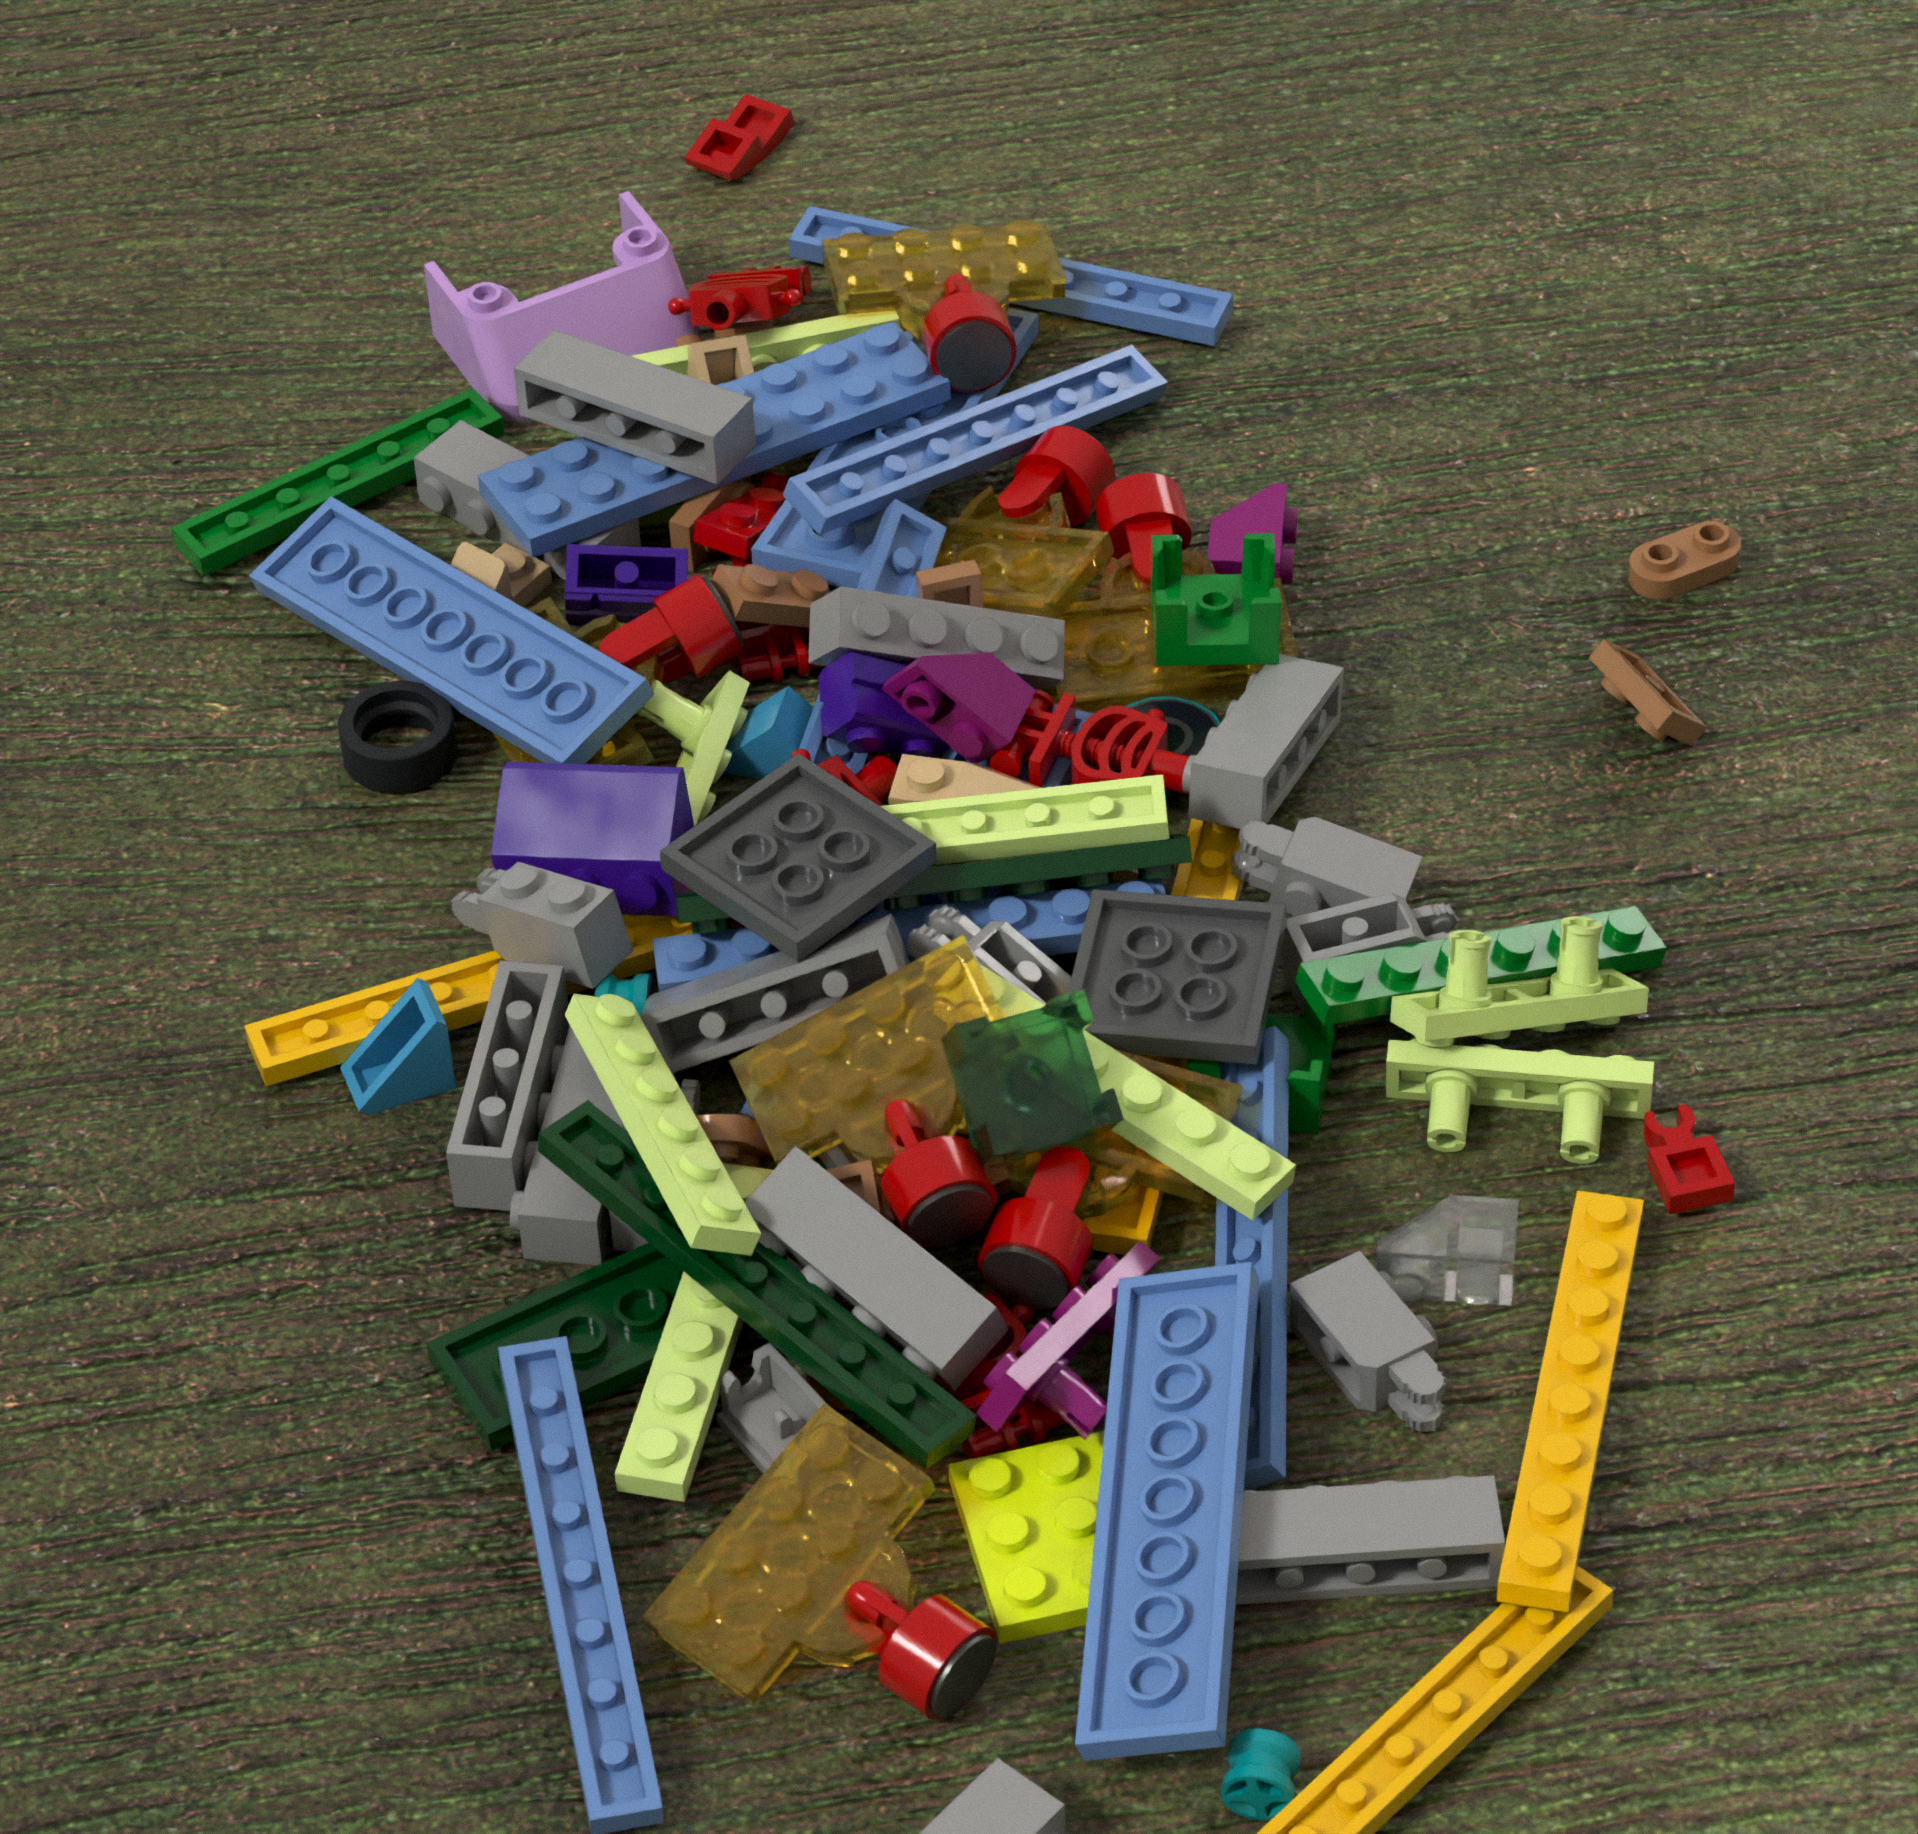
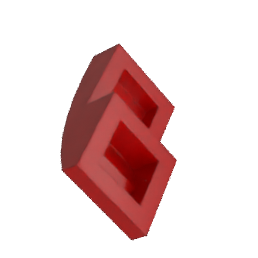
[684,94,795,181]

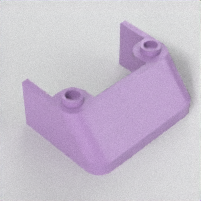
[424,191,700,423]

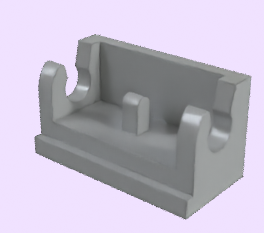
[717,1342,853,1509]

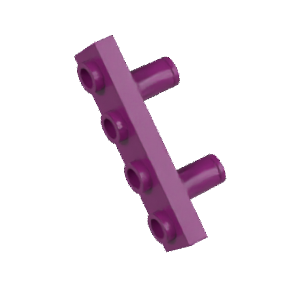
[976,1241,1161,1440]

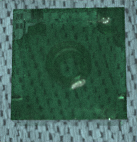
[941,990,1124,1167]

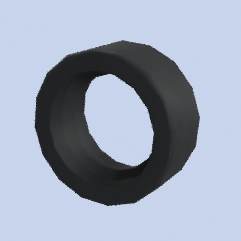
[338,680,458,794]

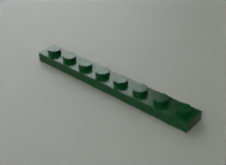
[674,834,1192,933]
[537,1100,977,1470]

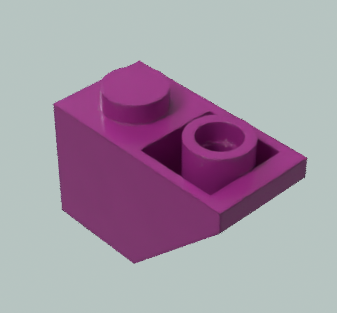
[1207,483,1298,592]
[882,652,1036,763]

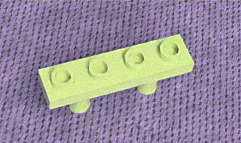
[623,670,750,826]
[1390,916,1649,1047]
[1386,1039,1654,1164]

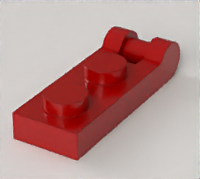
[693,470,791,559]

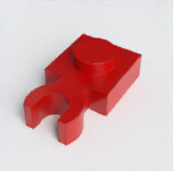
[1643,1104,1735,1215]

